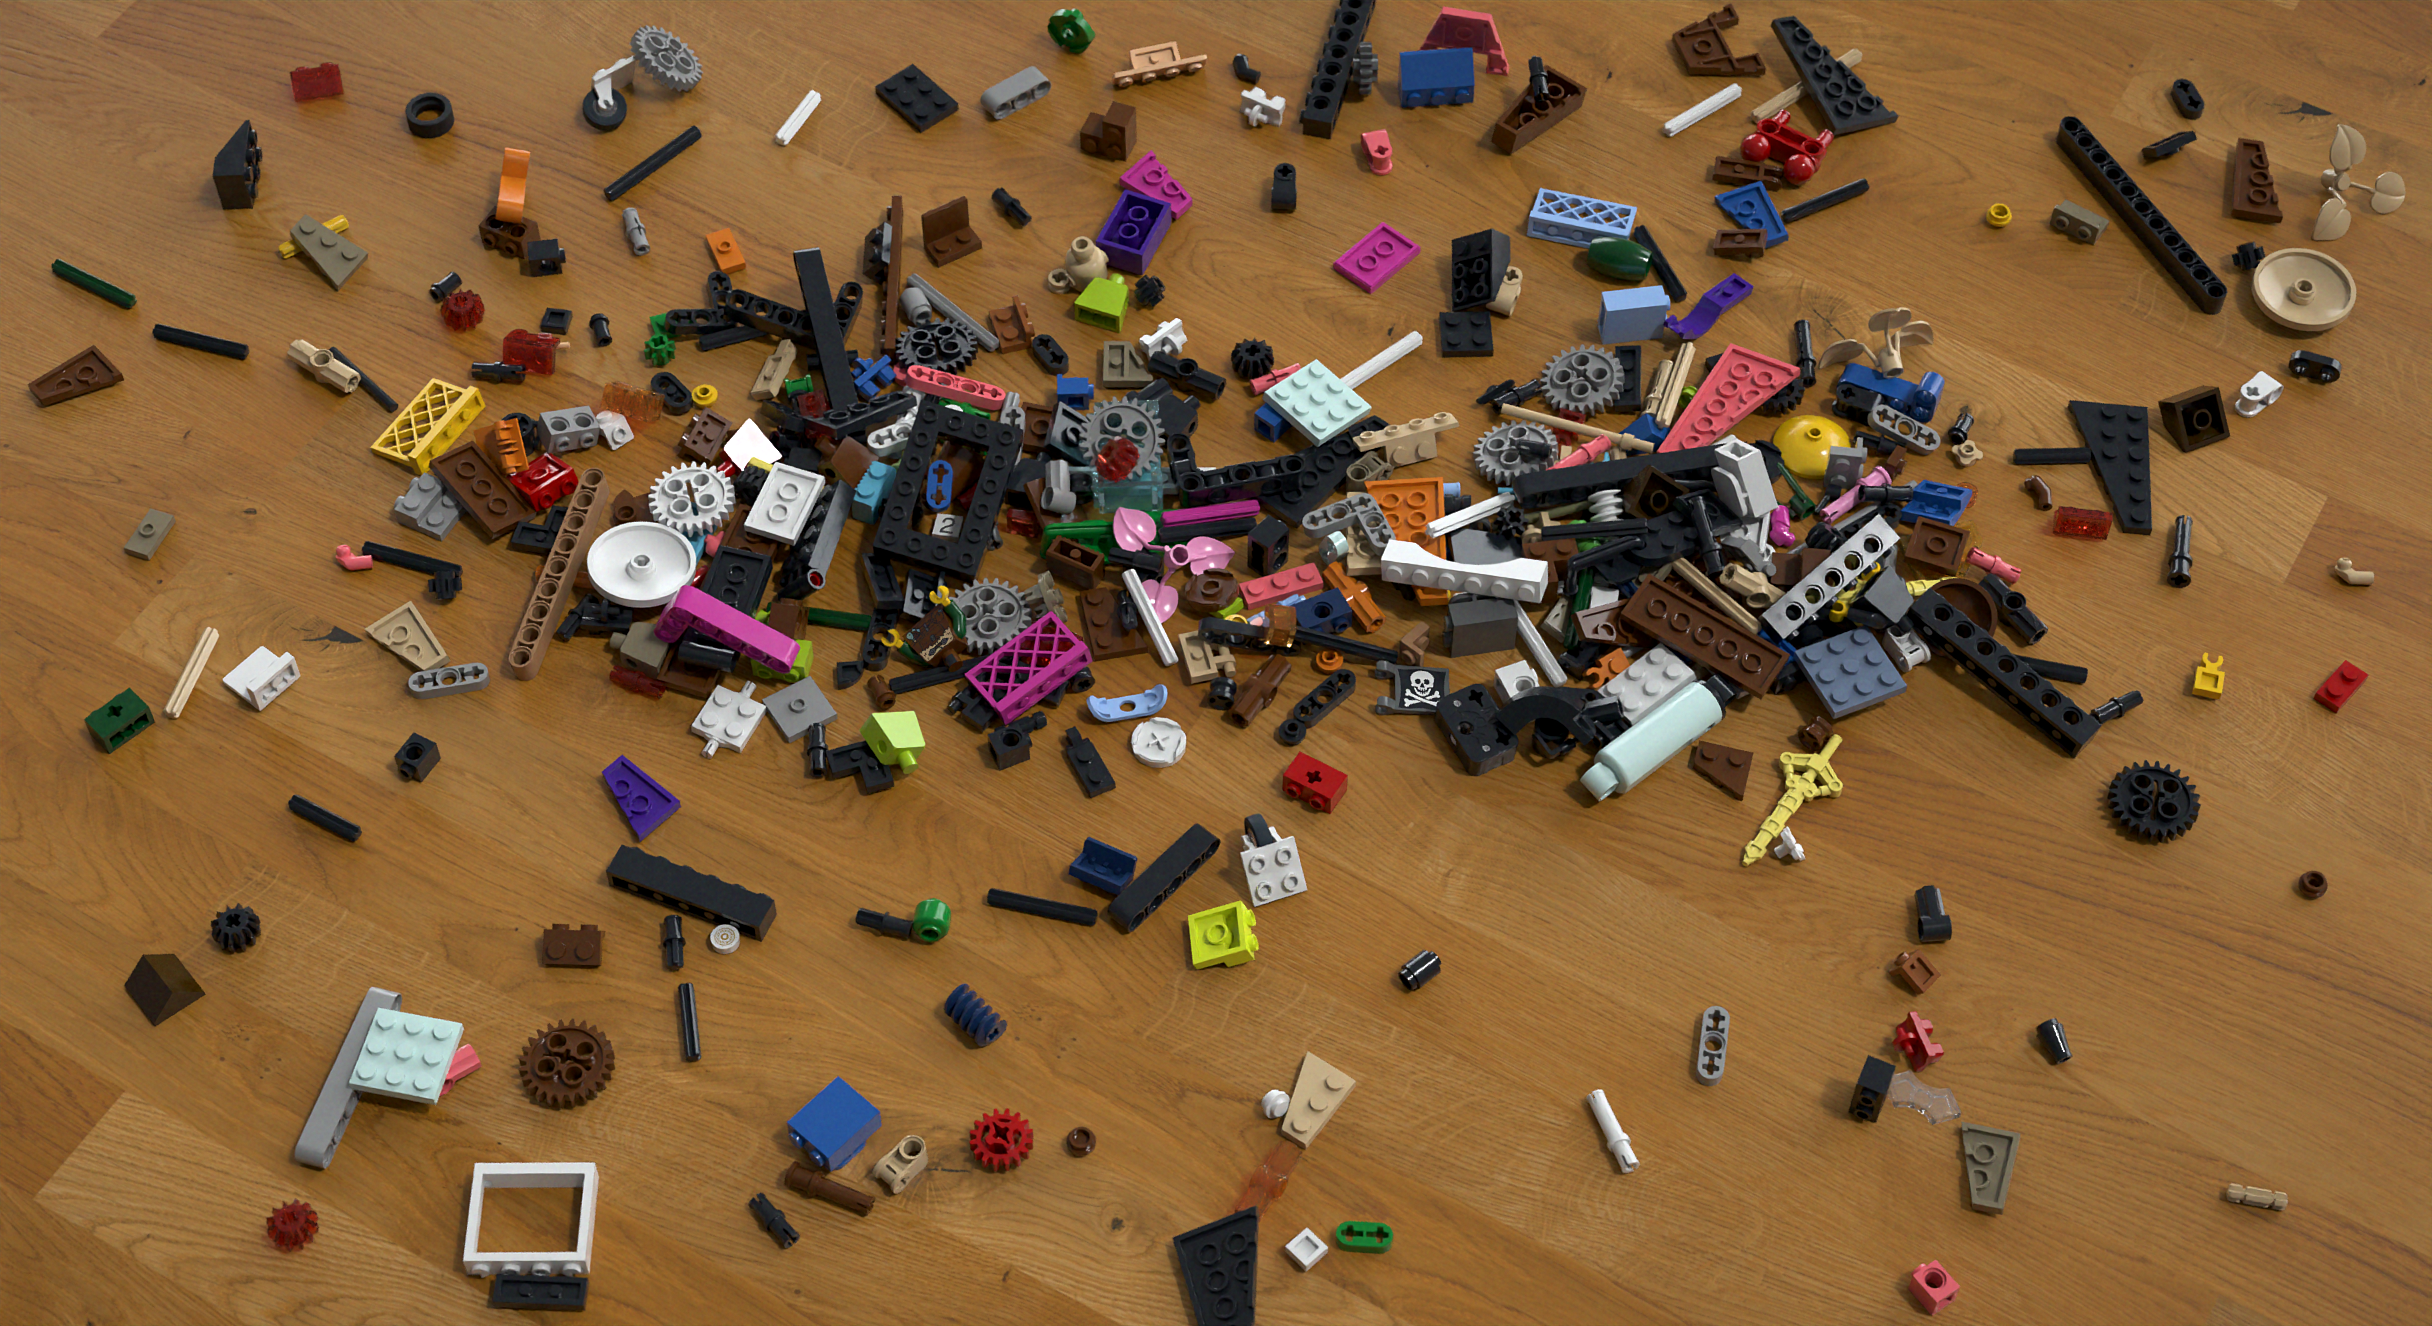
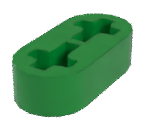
[1336,1221,1393,1254]

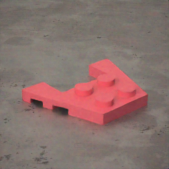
[1418,7,1509,76]

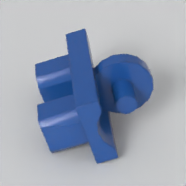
[851,355,897,402]

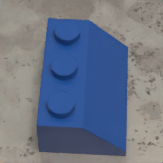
[1398,47,1475,108]

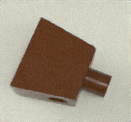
[814,435,879,489]

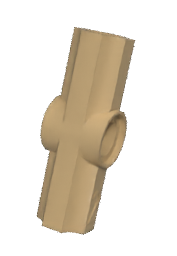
[287,339,361,393]
[1720,563,1786,610]

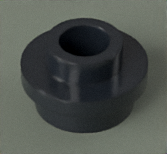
[1279,719,1306,746]

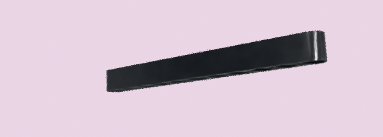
[2056,116,2227,315]

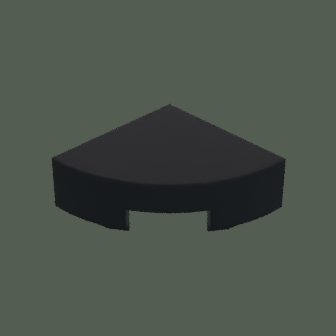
[837,660,864,690]

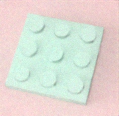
[1262,359,1372,447]
[349,1008,464,1105]

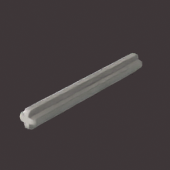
[907,273,999,352]

